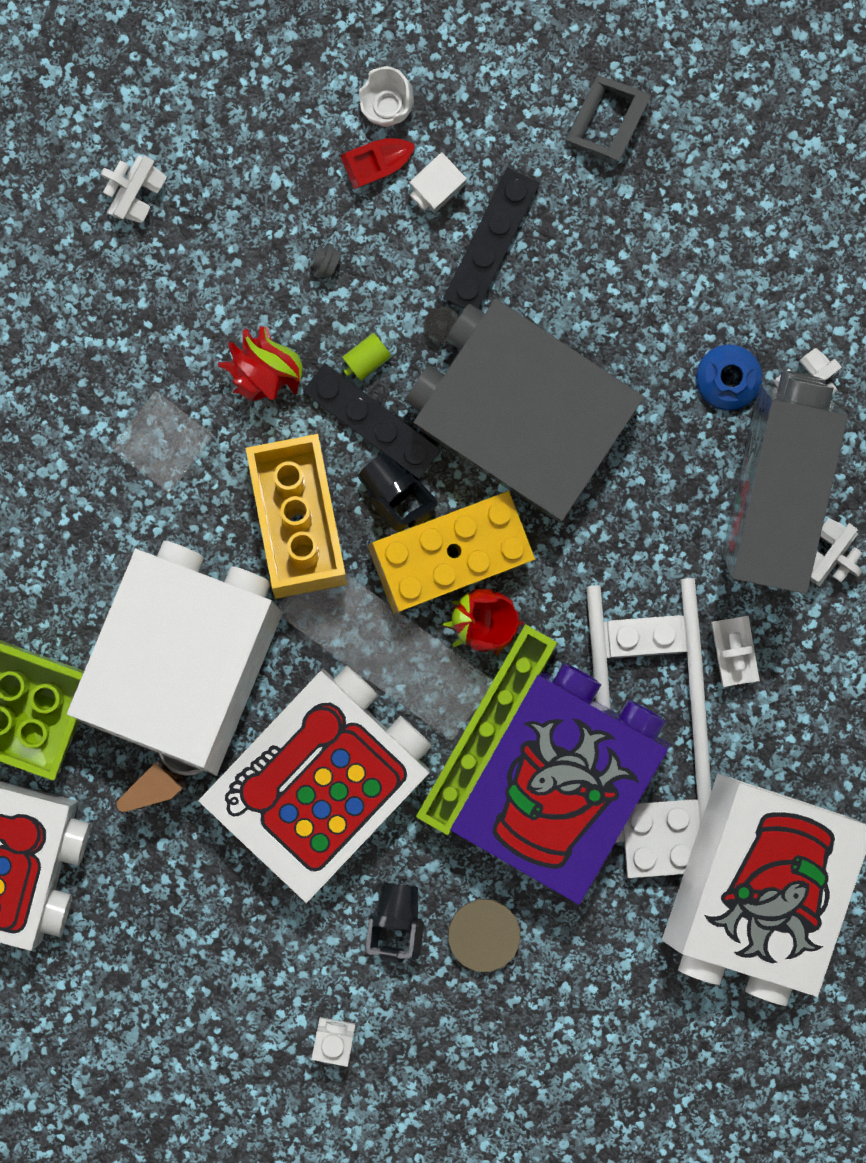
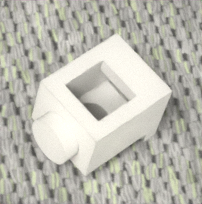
[311,1017,355,1067]

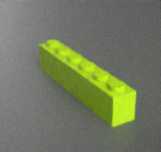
[416,624,559,835]

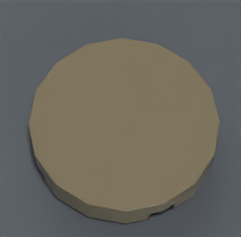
[448,898,520,972]

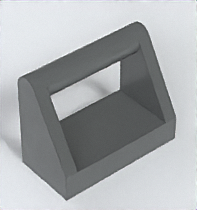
[565,75,651,167]

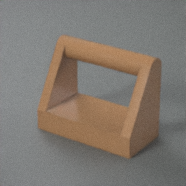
[117,759,188,812]

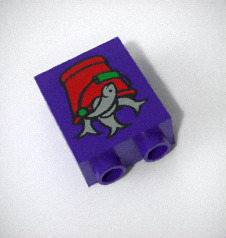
[450,663,671,905]

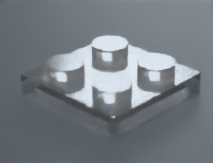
[111,391,214,493]

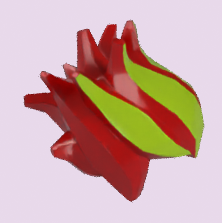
[218,325,303,402]
[443,589,524,656]

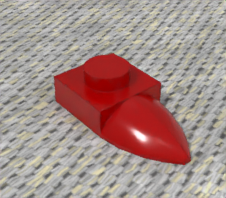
[340,138,415,190]

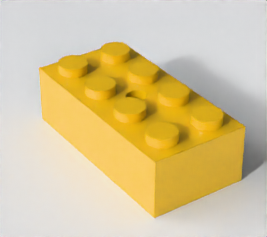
[246,434,348,599]
[367,491,535,614]

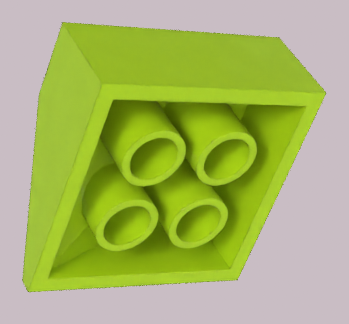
[0,640,84,781]

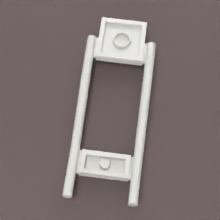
[586,578,711,879]

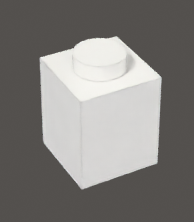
[410,152,467,214]

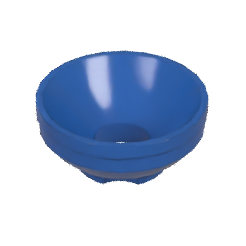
[696,345,762,411]

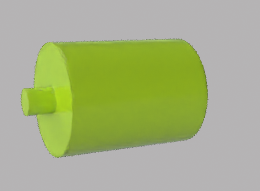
[342,332,392,381]

